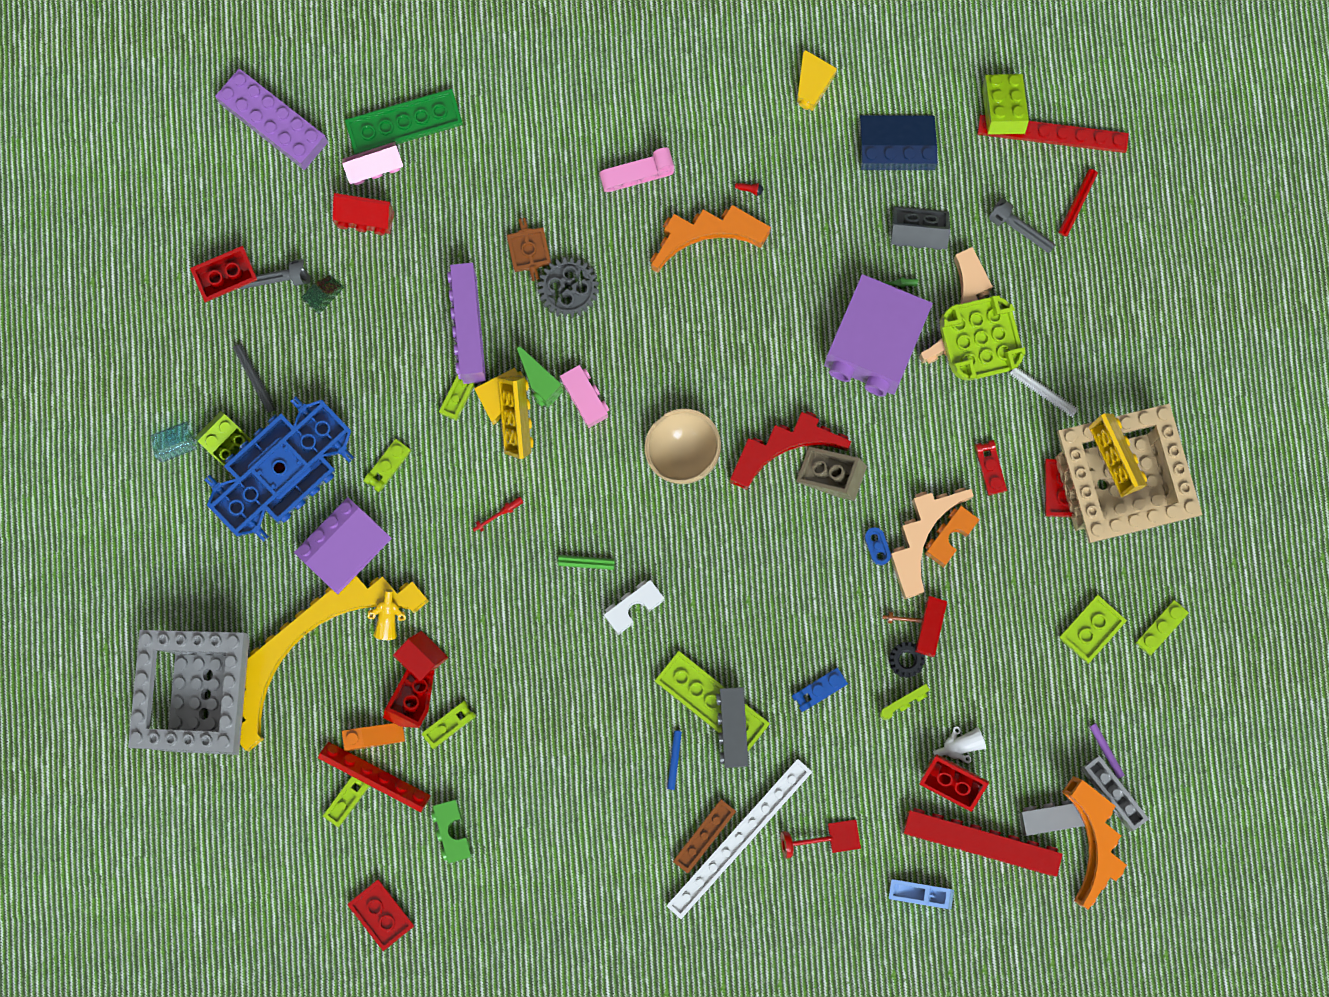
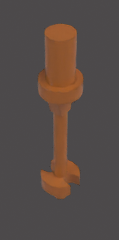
[882,612,923,623]

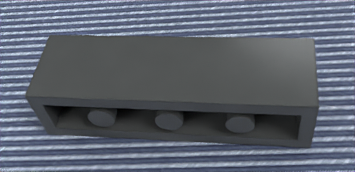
[716,687,748,769]

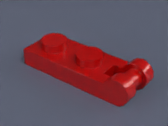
[975,440,1007,496]

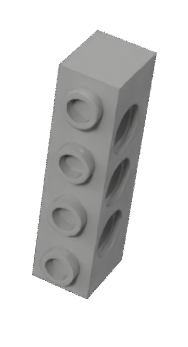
[1080,756,1149,832]

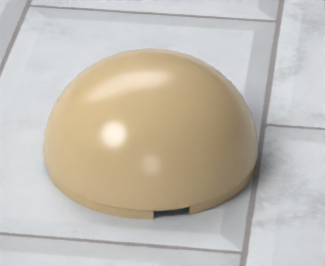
[645,409,721,484]

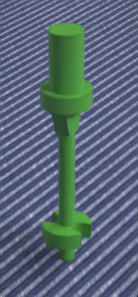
[883,277,918,289]

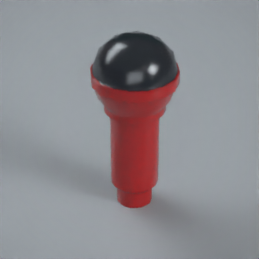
[735,183,764,196]

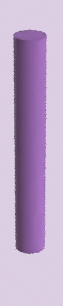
[1089,723,1125,779]

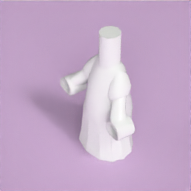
[933,727,986,763]

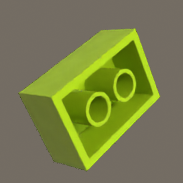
[982,74,1029,134]

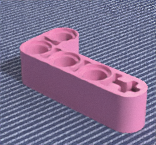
[599,147,674,192]

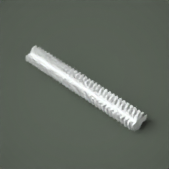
[1010,368,1079,417]

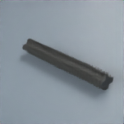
[232,344,277,413]

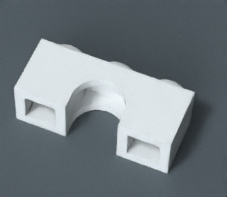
[604,580,664,635]

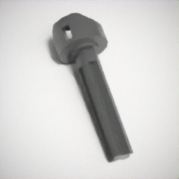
[989,199,1056,253]
[238,259,311,289]

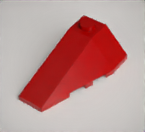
[383,670,435,728]

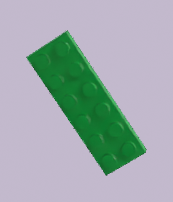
[345,89,463,155]

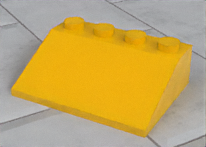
[498,376,533,459]
[1089,413,1147,497]

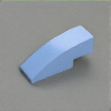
[889,879,954,910]

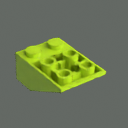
[194,411,252,466]

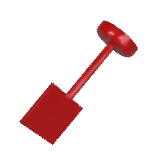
[780,820,861,859]

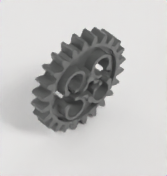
[538,257,599,319]

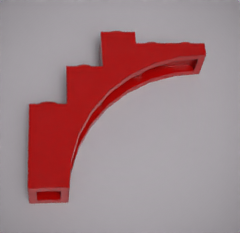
[730,411,852,490]

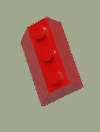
[332,193,394,235]
[190,246,258,303]
[919,754,989,812]

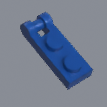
[792,668,848,712]

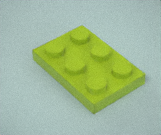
[1059,595,1127,664]

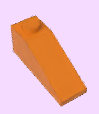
[342,723,405,751]

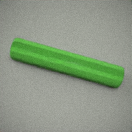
[558,555,615,570]

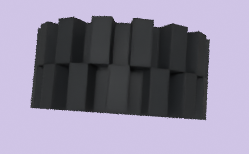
[889,642,925,678]

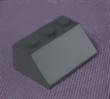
[891,206,950,250]

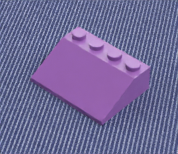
[294,497,392,594]

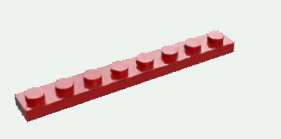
[977,115,1129,153]

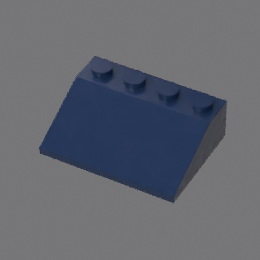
[860,115,938,170]

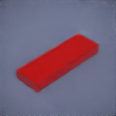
[915,596,947,657]

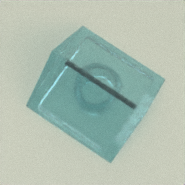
[151,422,197,463]

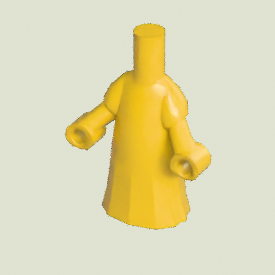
[368,589,406,640]

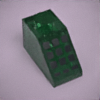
[301,275,344,315]

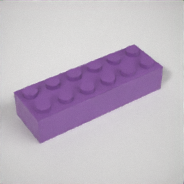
[215,69,328,170]
[447,263,486,385]

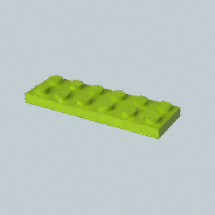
[654,651,770,751]

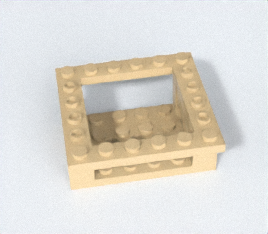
[1054,403,1202,544]

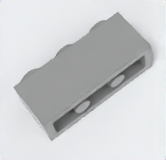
[1019,800,1085,836]

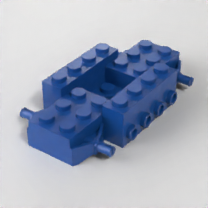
[204,396,355,542]

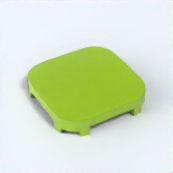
[939,296,1025,381]

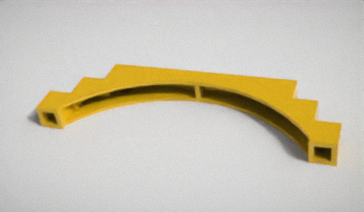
[240,575,429,752]

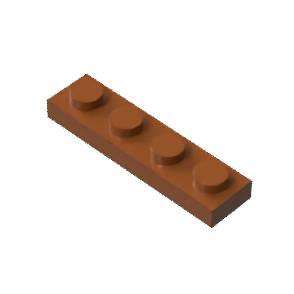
[673,799,736,873]

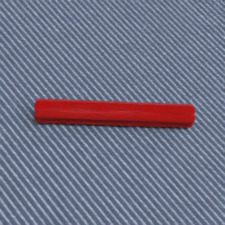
[1058,169,1098,237]

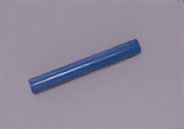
[667,731,682,790]

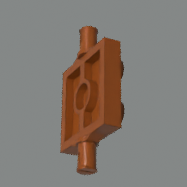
[507,218,551,281]

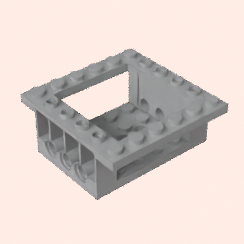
[128,630,249,755]

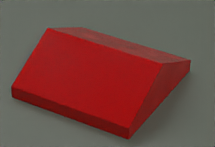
[393,631,448,682]

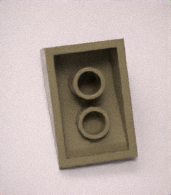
[796,447,867,501]

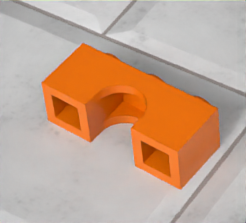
[925,506,980,568]

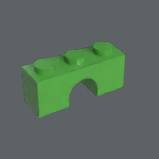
[431,799,473,864]

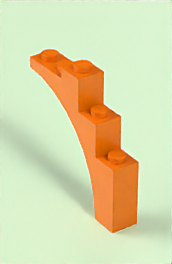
[650,205,771,273]
[1062,776,1127,910]

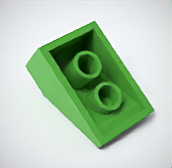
[517,346,563,408]

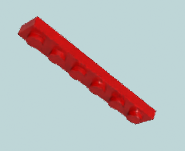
[318,742,431,813]

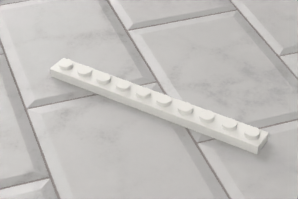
[667,759,812,919]

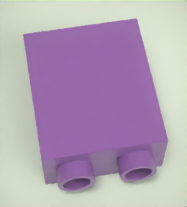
[824,274,933,397]

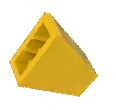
[797,50,837,111]
[474,368,523,425]

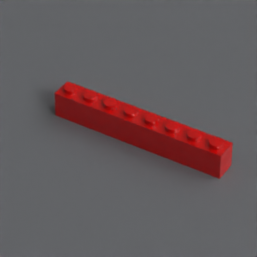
[902,808,1063,877]

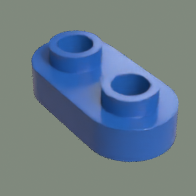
[865,527,891,566]

